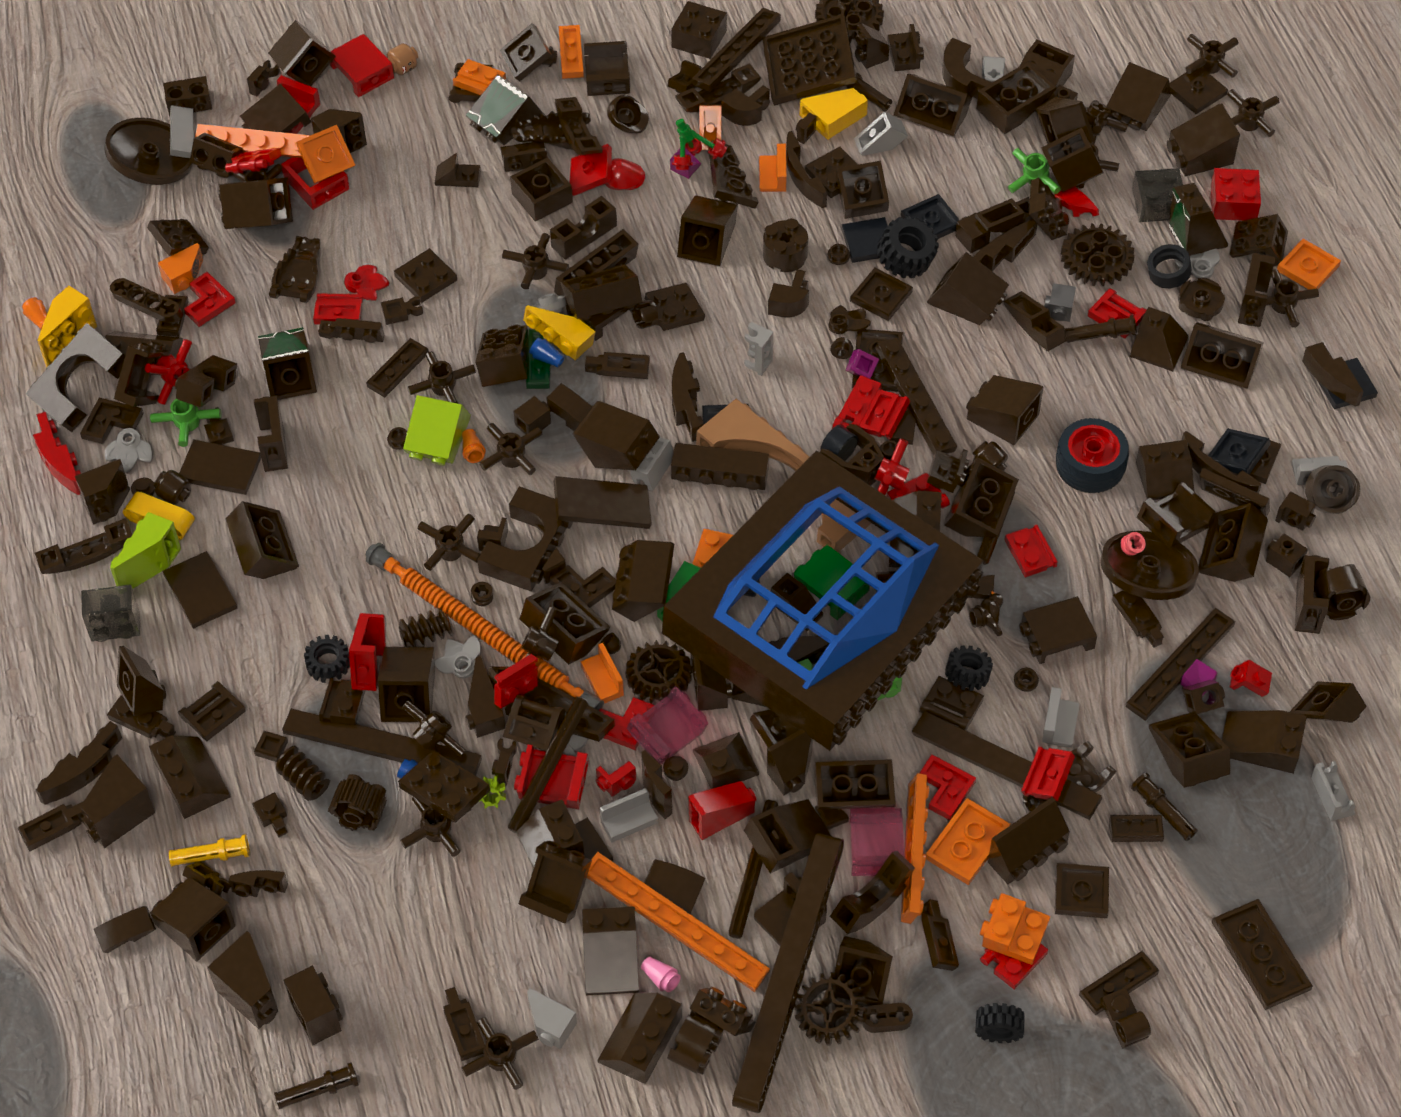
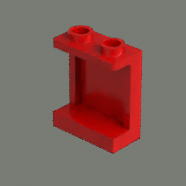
[330,34,394,98]
[277,75,320,134]
[349,613,386,691]
[514,744,589,810]

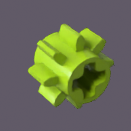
[479,776,506,809]

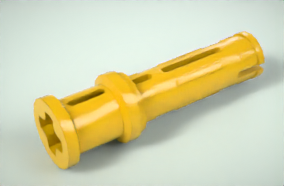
[169,834,250,867]

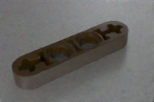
[110,278,183,324]

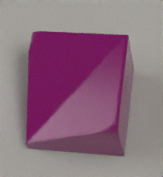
[670,148,701,179]
[845,349,879,379]
[1181,659,1217,697]

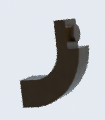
[942,38,992,99]
[830,851,915,934]

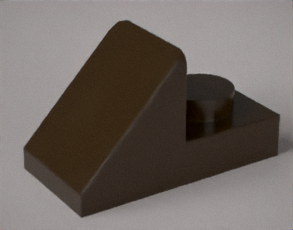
[434,153,481,188]

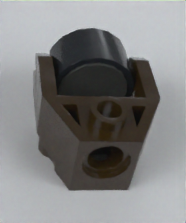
[820,424,884,486]

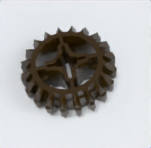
[625,640,693,705]
[794,972,867,1046]

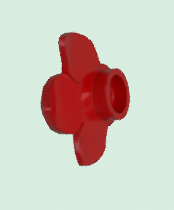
[344,265,390,301]

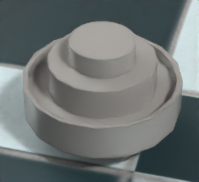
[533,293,567,313]

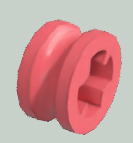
[1120,532,1146,556]

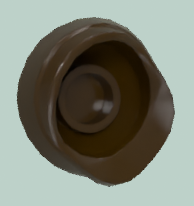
[607,95,649,133]

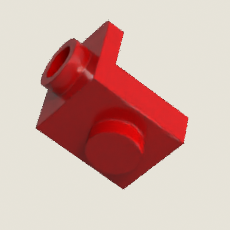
[1230,660,1272,697]
[595,761,636,797]

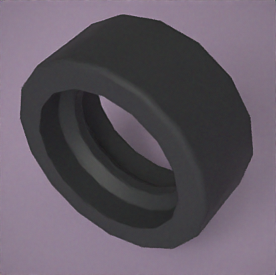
[1147,244,1192,289]

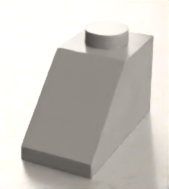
[854,112,908,156]
[527,988,577,1049]

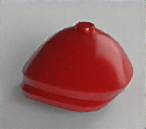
[605,158,645,190]

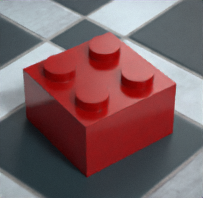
[1211,168,1261,221]

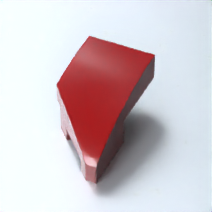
[1055,187,1099,217]

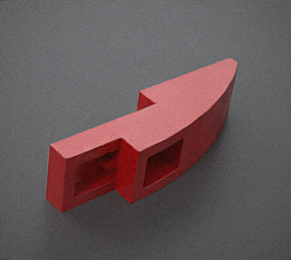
[33,412,81,495]

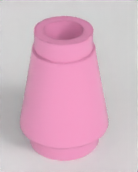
[641,956,681,992]

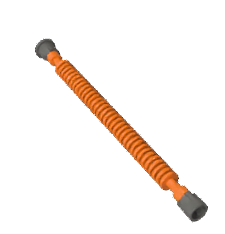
[365,543,604,711]

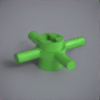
[1008,148,1061,194]
[150,399,222,447]

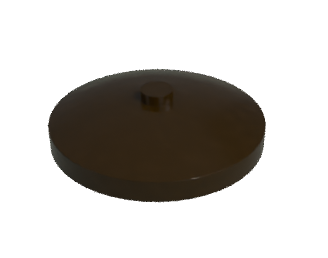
[104,118,192,185]
[1100,531,1199,600]

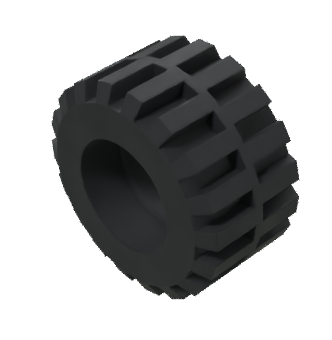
[877,216,939,279]

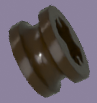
[471,582,493,606]

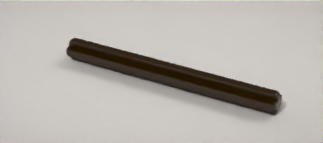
[508,697,588,834]
[729,800,778,939]

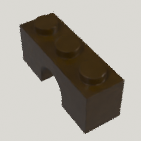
[550,196,617,260]
[175,355,237,407]

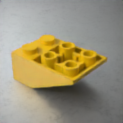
[37,285,97,368]

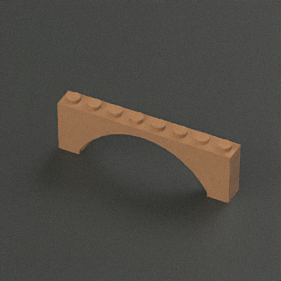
[696,399,871,552]

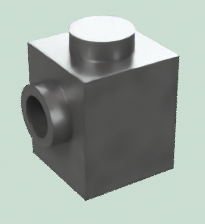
[1044,283,1076,322]

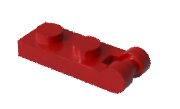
[832,375,882,429]

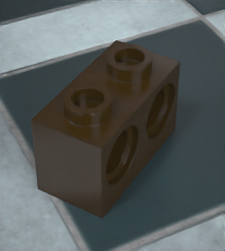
[163,76,212,117]
[189,133,243,178]

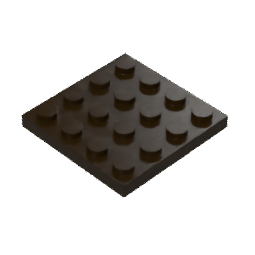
[762,14,857,106]

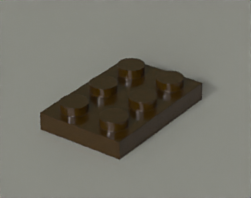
[398,750,490,823]

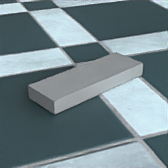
[170,105,193,158]

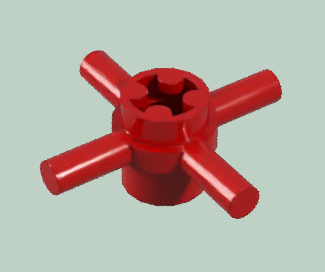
[145,339,192,405]
[875,438,910,495]

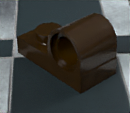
[1100,988,1151,1049]

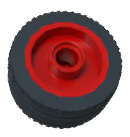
[1056,418,1129,493]

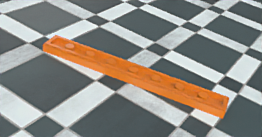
[587,852,770,992]

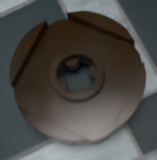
[1178,278,1225,321]

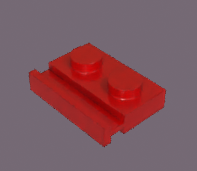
[313,293,363,325]
[859,389,910,440]
[1005,524,1058,578]
[494,654,538,709]
[1021,747,1075,801]

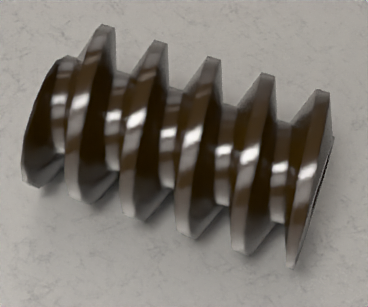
[398,608,453,647]
[276,746,330,801]

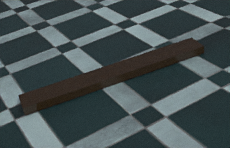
[282,708,482,776]
[912,711,1102,820]

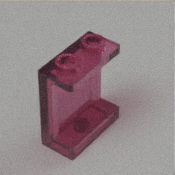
[627,687,708,765]
[849,807,904,876]

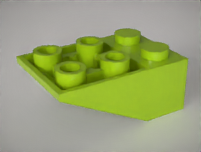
[110,512,181,595]

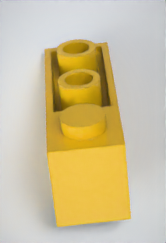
[523,305,596,360]

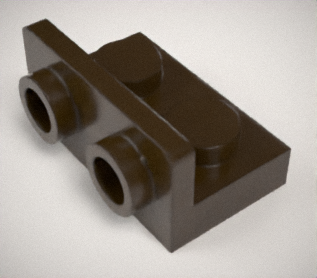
[887,24,924,71]
[500,142,547,172]

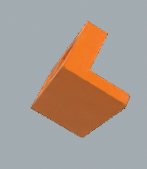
[759,144,786,192]
[580,643,624,704]

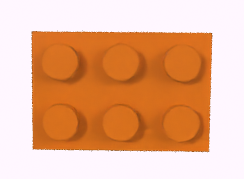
[925,798,1011,885]

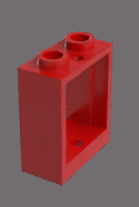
[281,157,350,210]

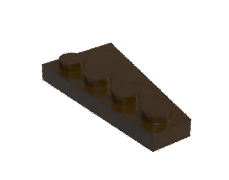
[708,140,759,209]
[505,678,615,742]

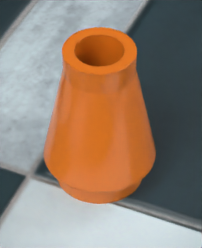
[22,297,47,330]
[462,429,486,463]

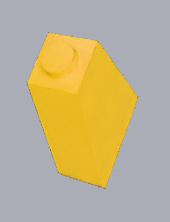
[799,88,868,140]

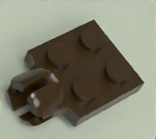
[632,283,705,331]

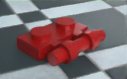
[225,148,282,174]
[980,944,1048,990]

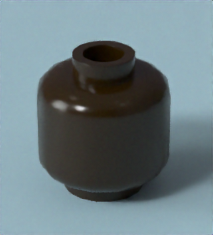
[973,441,1008,471]
[153,470,191,505]

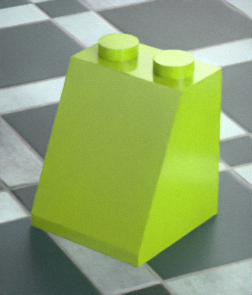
[403,395,471,466]

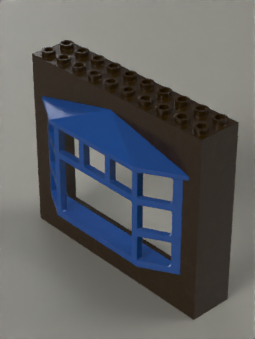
[662,450,984,751]

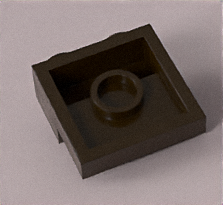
[1029,178,1069,240]
[690,986,756,1036]

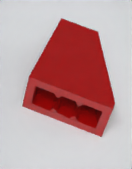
[688,781,757,840]

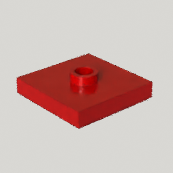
[570,144,612,196]

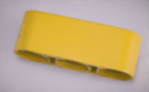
[123,492,195,540]

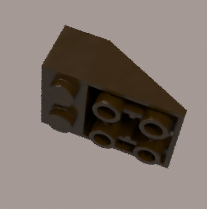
[1019,39,1075,112]
[475,324,530,387]
[744,799,831,874]

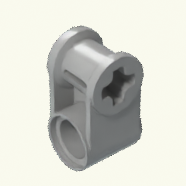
[982,56,1005,82]

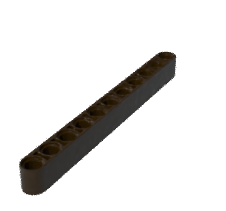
[732,833,844,1113]

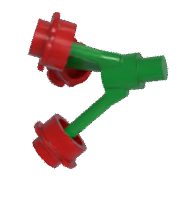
[672,119,727,170]

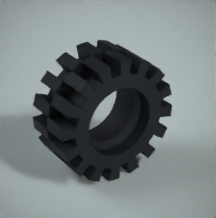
[304,635,350,683]
[945,645,993,691]
[975,1003,1025,1043]

